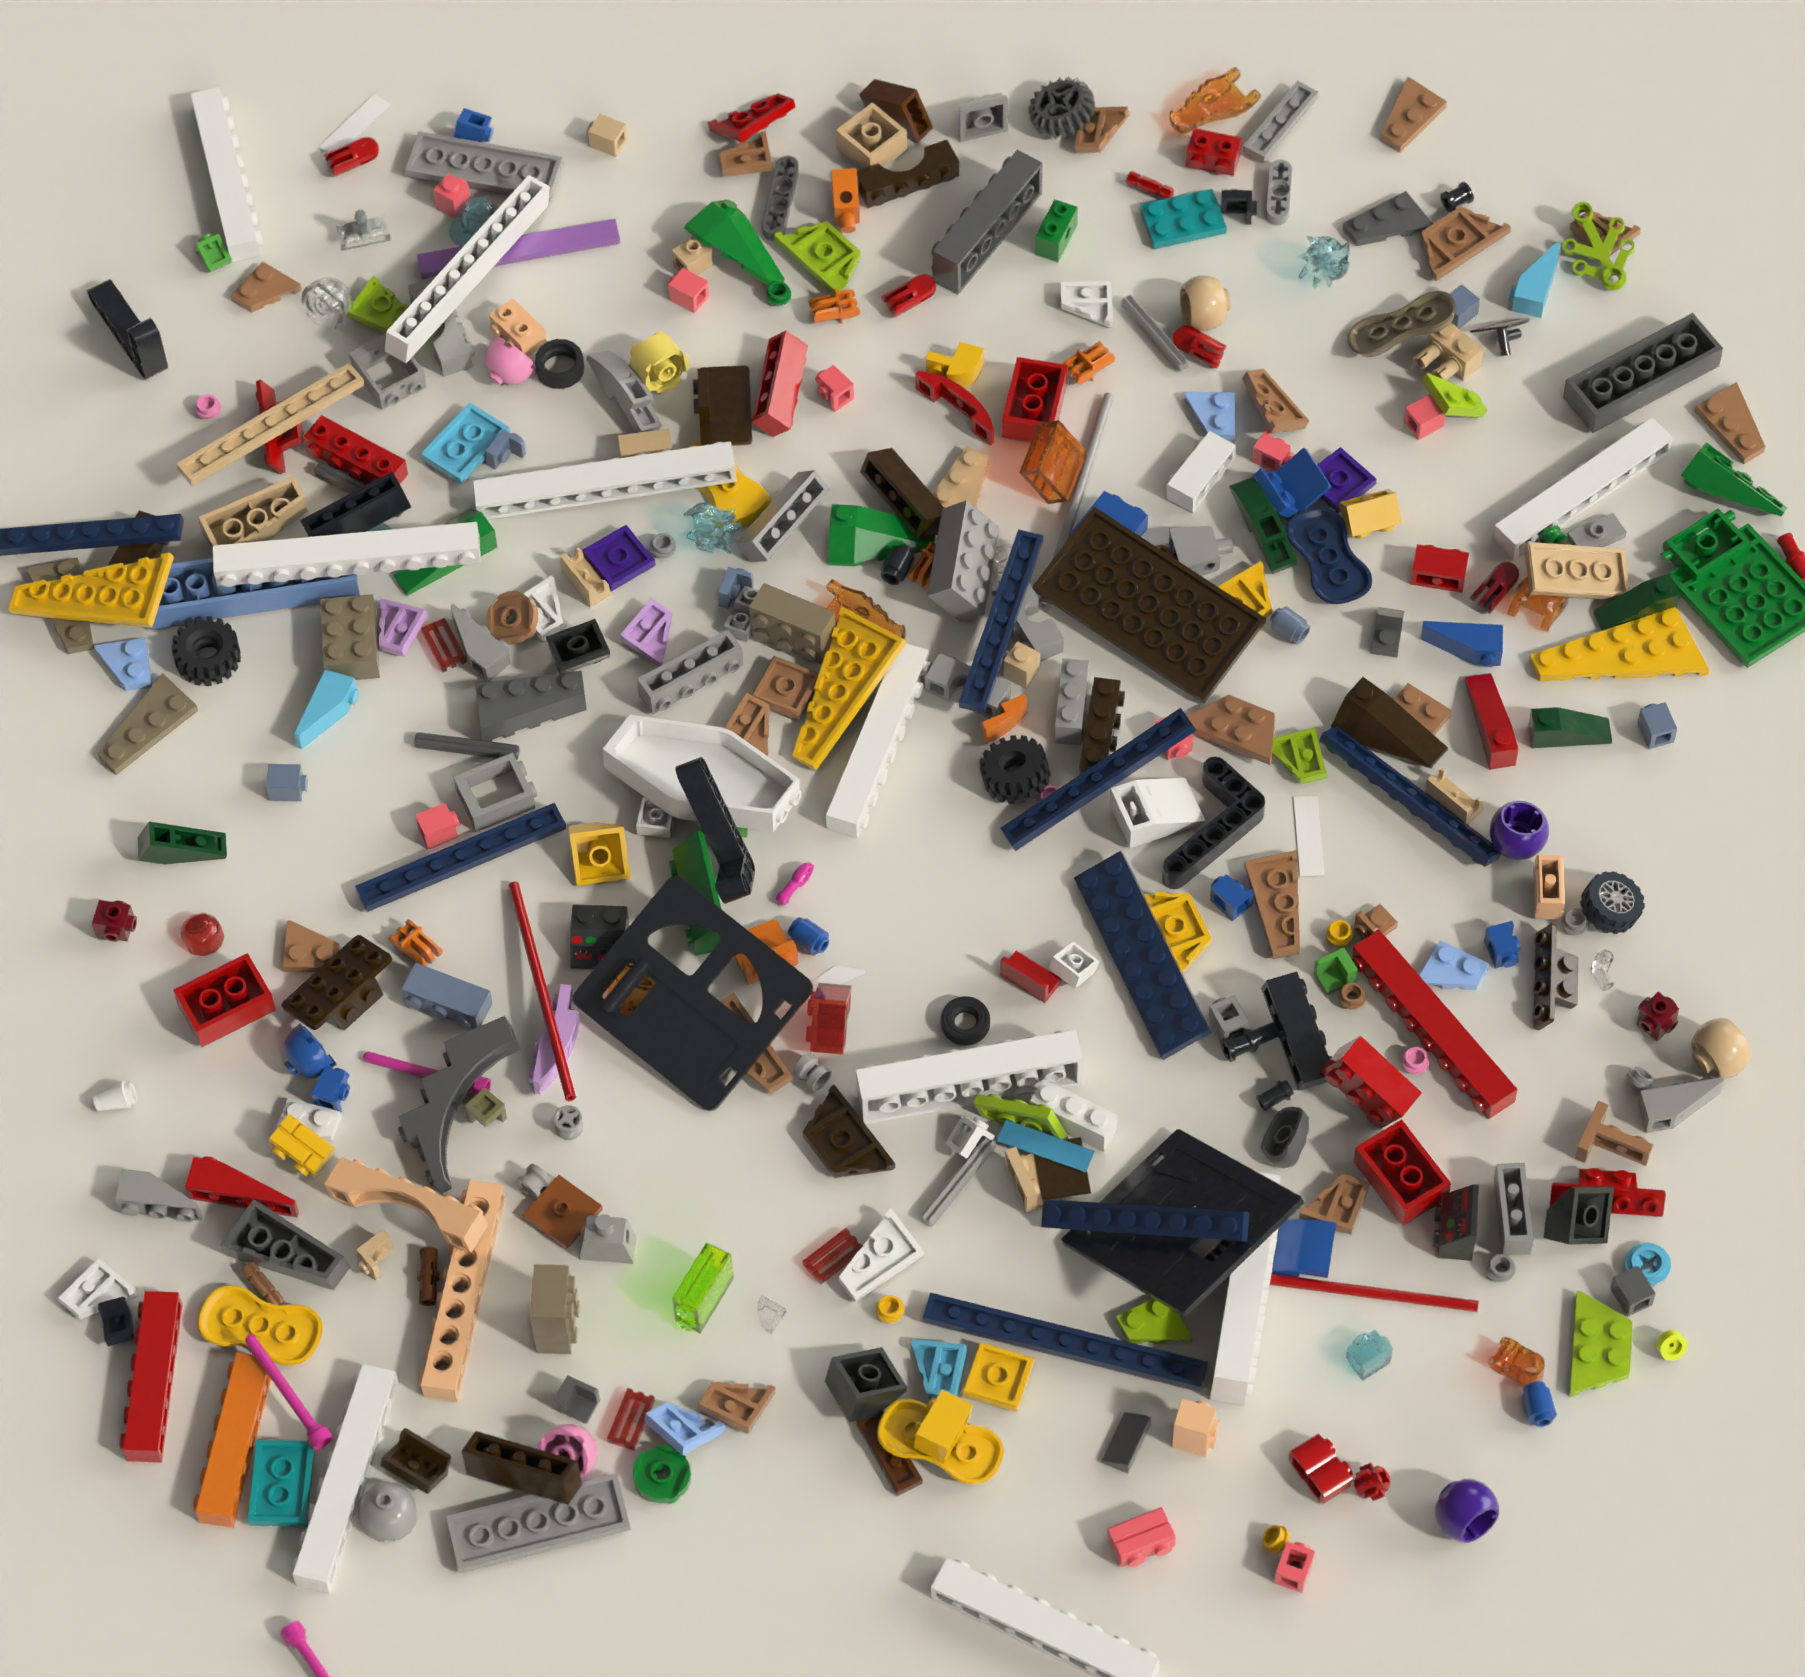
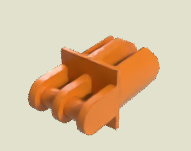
[808,288,860,323]
[1063,341,1116,385]
[908,541,936,589]
[388,919,443,967]

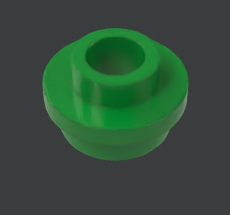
[766,281,791,306]

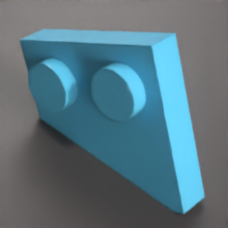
[911,1339,967,1399]

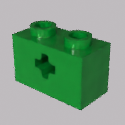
[1035,199,1078,262]

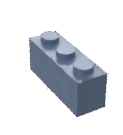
[401,963,493,1029]

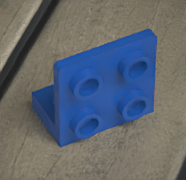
[1253,448,1331,519]

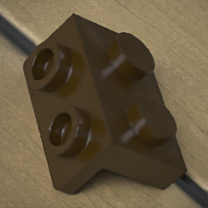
[380,1428,451,1494]

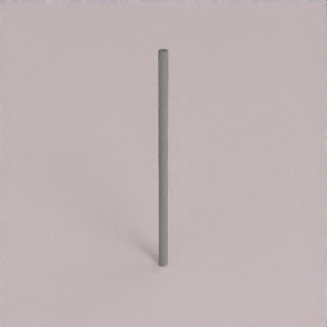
[1039,393,1114,608]

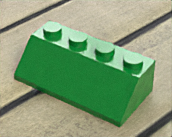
[669,830,721,956]

